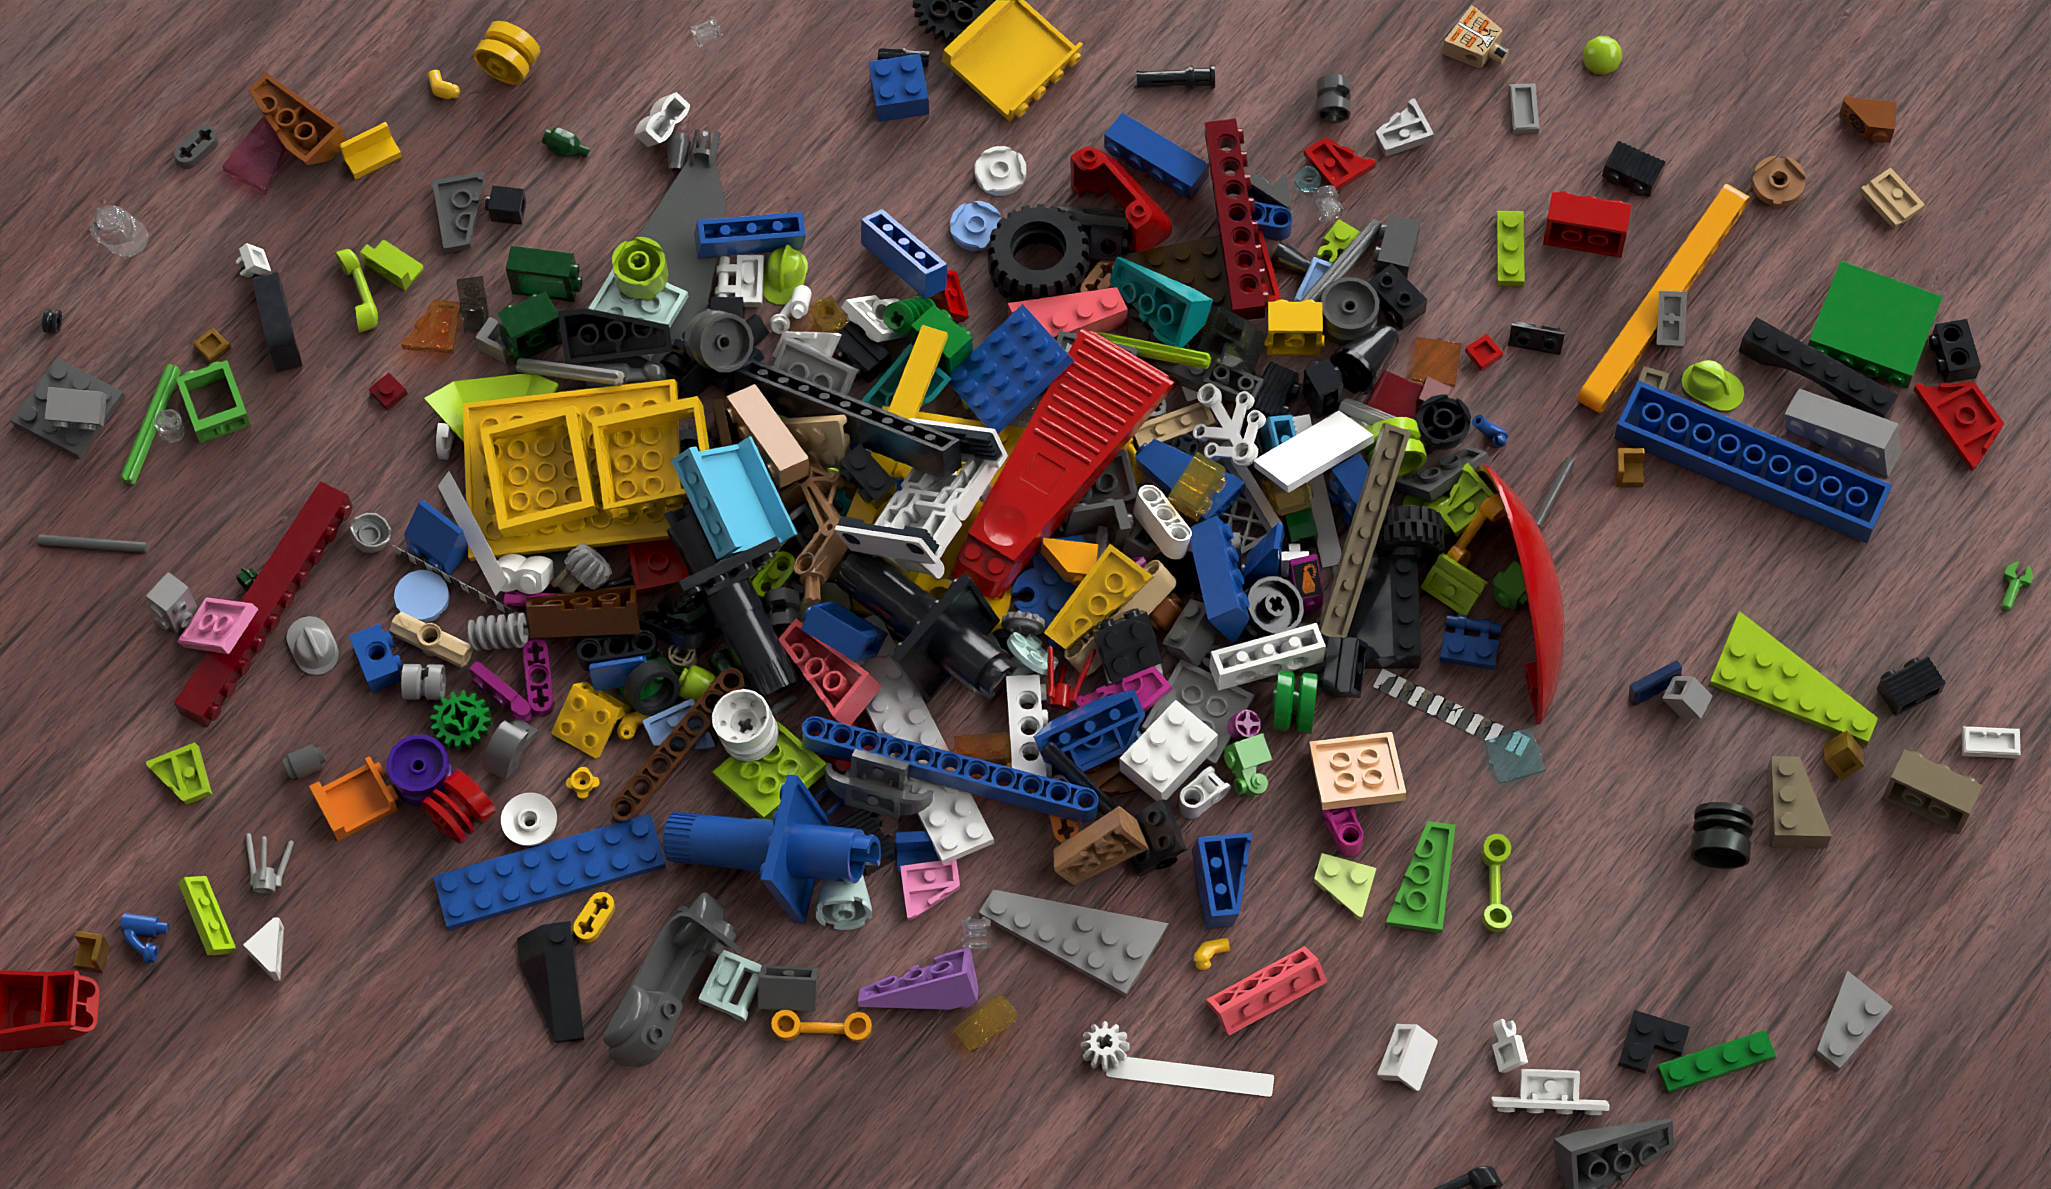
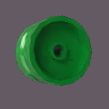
[1272,670,1318,734]

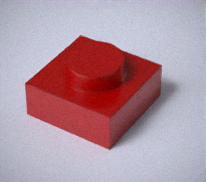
[1465,334,1503,371]

